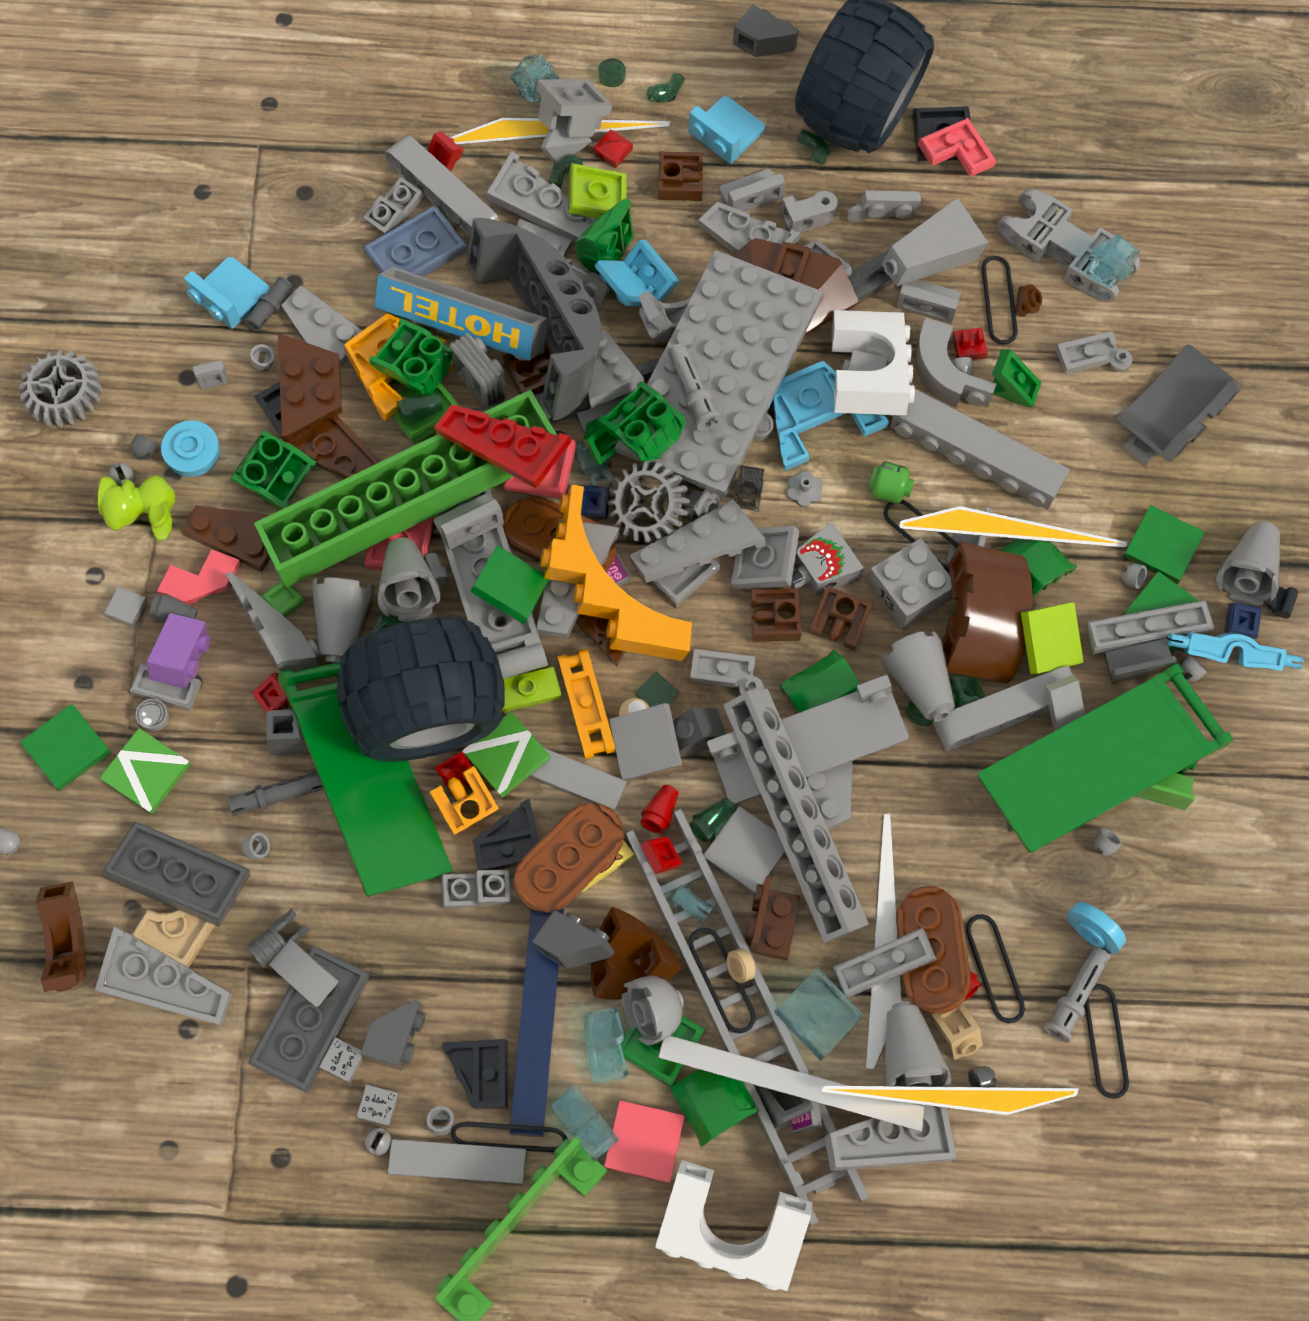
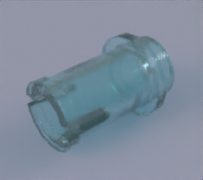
[671,885,714,923]

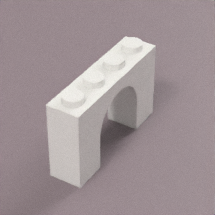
[831,310,915,415]
[655,1160,813,1291]

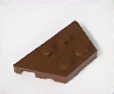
[278,334,343,442]

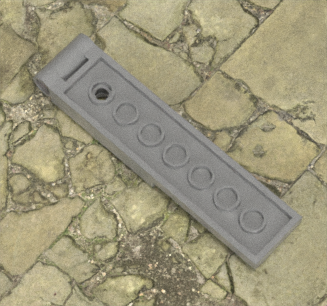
[435,489,548,679]

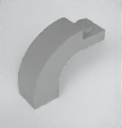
[638,291,691,342]
[915,317,996,408]

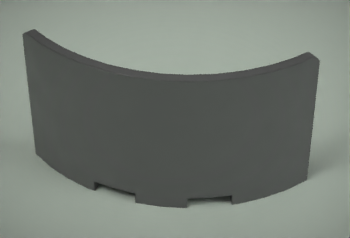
[1115,344,1243,462]

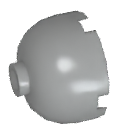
[622,975,684,1046]

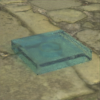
[774,967,864,1060]

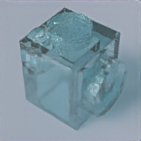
[1088,234,1140,288]

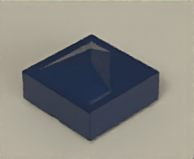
[580,485,611,519]
[1224,602,1262,639]

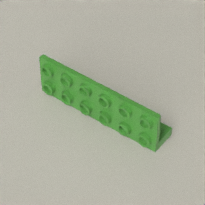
[435,1137,608,1321]

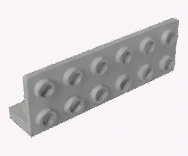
[707,674,909,805]

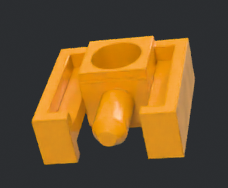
[429,766,499,835]

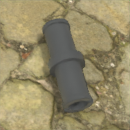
[245,277,293,332]

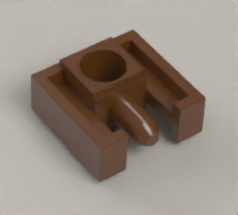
[658,151,703,201]
[503,342,550,395]
[809,586,873,651]
[750,588,802,642]

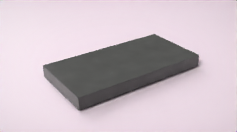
[102,821,250,927]
[248,945,371,1094]

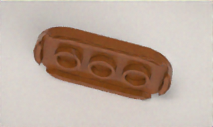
[503,496,617,572]
[514,803,624,913]
[896,886,971,1014]

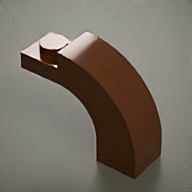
[36,881,86,992]

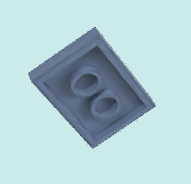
[363,205,468,277]

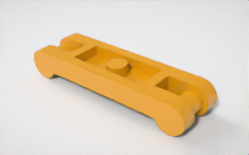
[557,649,616,760]

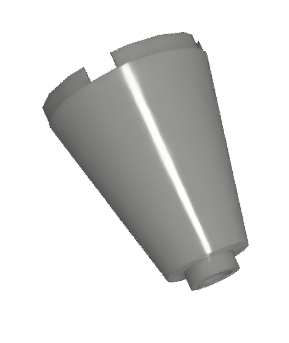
[1216,521,1280,606]
[377,538,440,622]
[312,577,375,664]
[882,632,955,722]
[884,1002,951,1087]

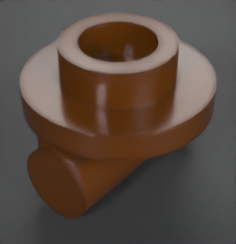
[1015,284,1042,317]

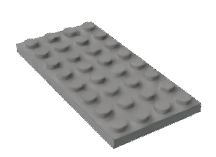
[615,250,823,497]

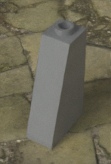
[882,199,988,286]

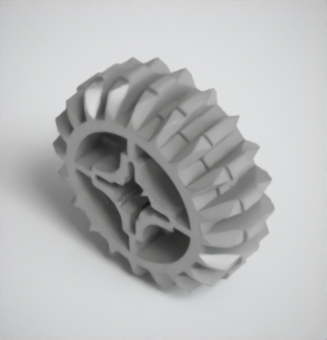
[18,349,102,428]
[607,461,690,543]

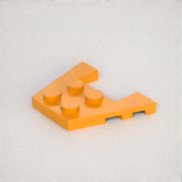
[344,313,455,421]

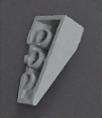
[226,572,320,672]

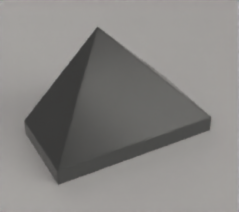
[754,1066,813,1128]

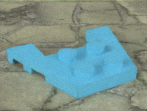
[772,361,889,471]

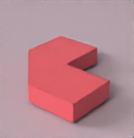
[157,549,241,605]

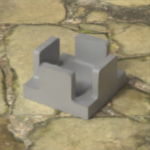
[536,79,612,137]

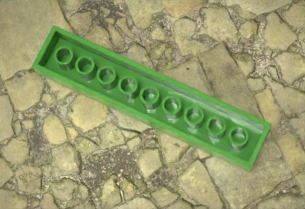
[254,389,557,588]

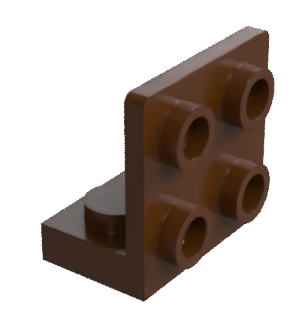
[745,876,800,961]

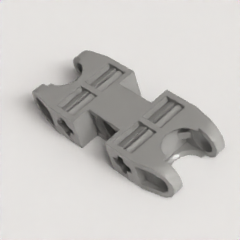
[997,189,1140,302]

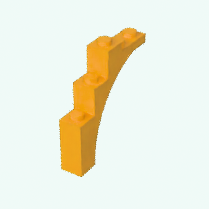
[540,484,692,661]

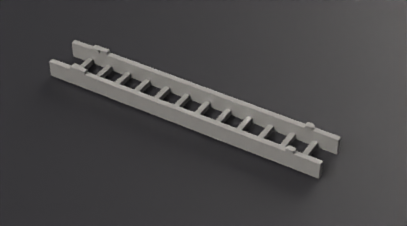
[626,809,869,1227]

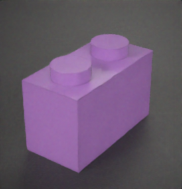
[147,613,211,689]

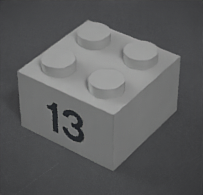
[867,538,952,630]

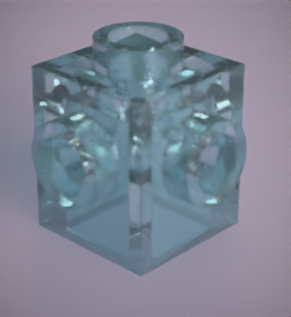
[509,54,560,102]

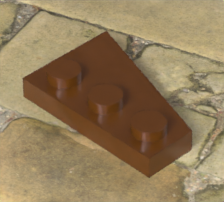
[287,415,381,479]

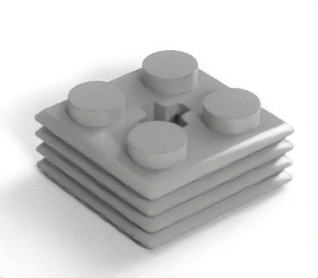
[450,333,507,406]

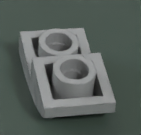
[363,176,425,234]
[441,870,511,909]
[269,939,339,1007]

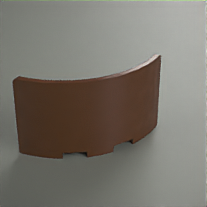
[941,542,1033,683]

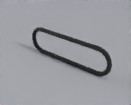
[982,256,1018,344]
[883,500,959,572]
[966,914,1025,1023]
[688,927,756,1033]
[1084,984,1129,1099]
[451,1121,567,1152]

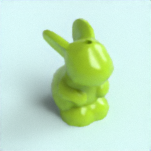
[98,474,176,541]

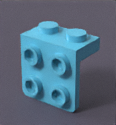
[688,96,765,164]
[595,240,680,306]
[184,257,270,329]

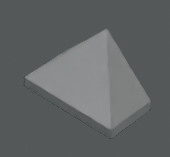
[541,115,592,165]

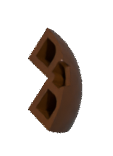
[590,906,682,1000]

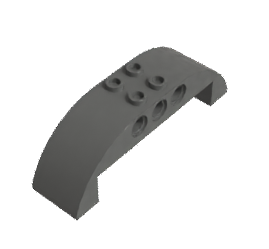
[466,218,601,421]

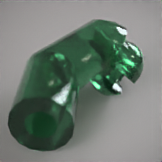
[647,73,685,103]
[797,129,831,165]
[548,154,583,189]

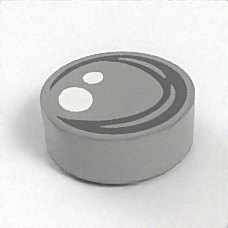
[136,699,169,732]

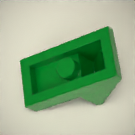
[992,349,1042,407]

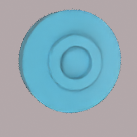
[161,421,220,477]
[1067,902,1126,954]

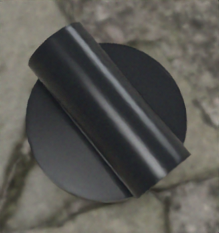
[1267,587,1299,619]

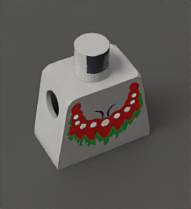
[790,522,864,595]

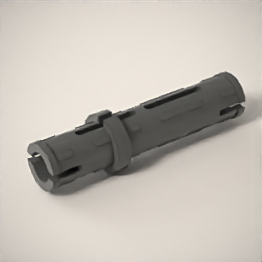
[227,771,324,816]

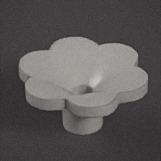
[787,471,823,507]

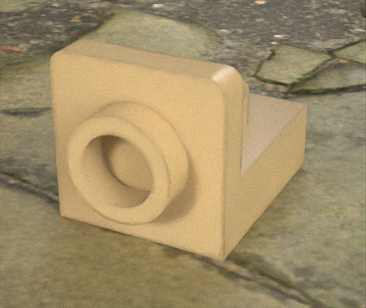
[932,1003,983,1060]

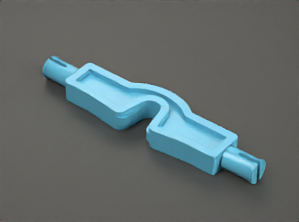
[1167,632,1304,671]

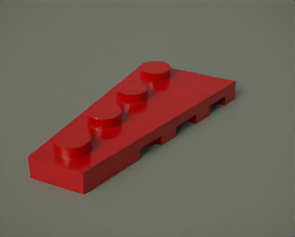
[434,404,571,488]

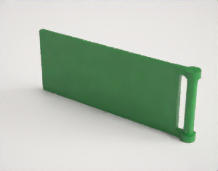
[278,662,453,897]
[977,663,1234,853]

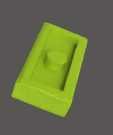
[501,667,562,713]

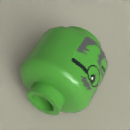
[868,461,914,504]

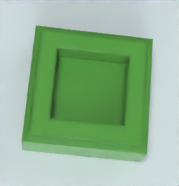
[261,580,305,618]

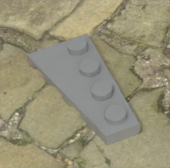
[486,151,597,242]
[95,926,232,1025]

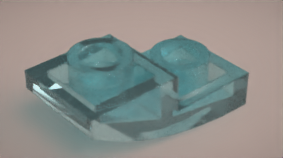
[585,1007,628,1084]
[550,1084,619,1161]

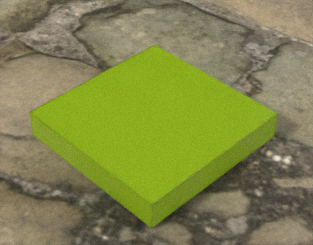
[568,163,627,219]
[1021,602,1084,674]

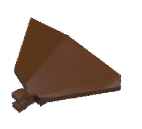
[732,238,859,336]

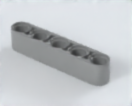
[385,134,500,238]
[932,666,1083,751]

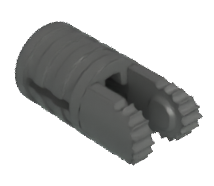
[245,908,309,969]

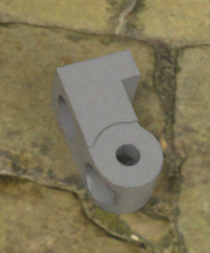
[780,190,838,232]

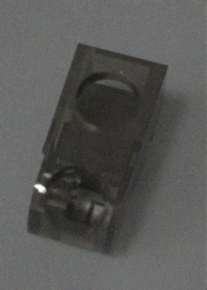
[734,465,764,512]

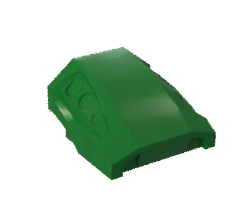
[575,199,635,275]
[369,319,453,397]
[597,381,686,461]
[229,430,316,510]
[999,538,1077,598]
[780,650,861,713]
[670,1069,760,1147]

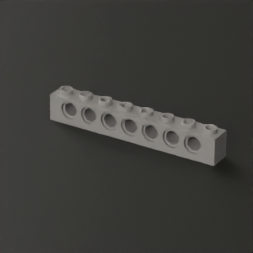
[723,688,869,943]

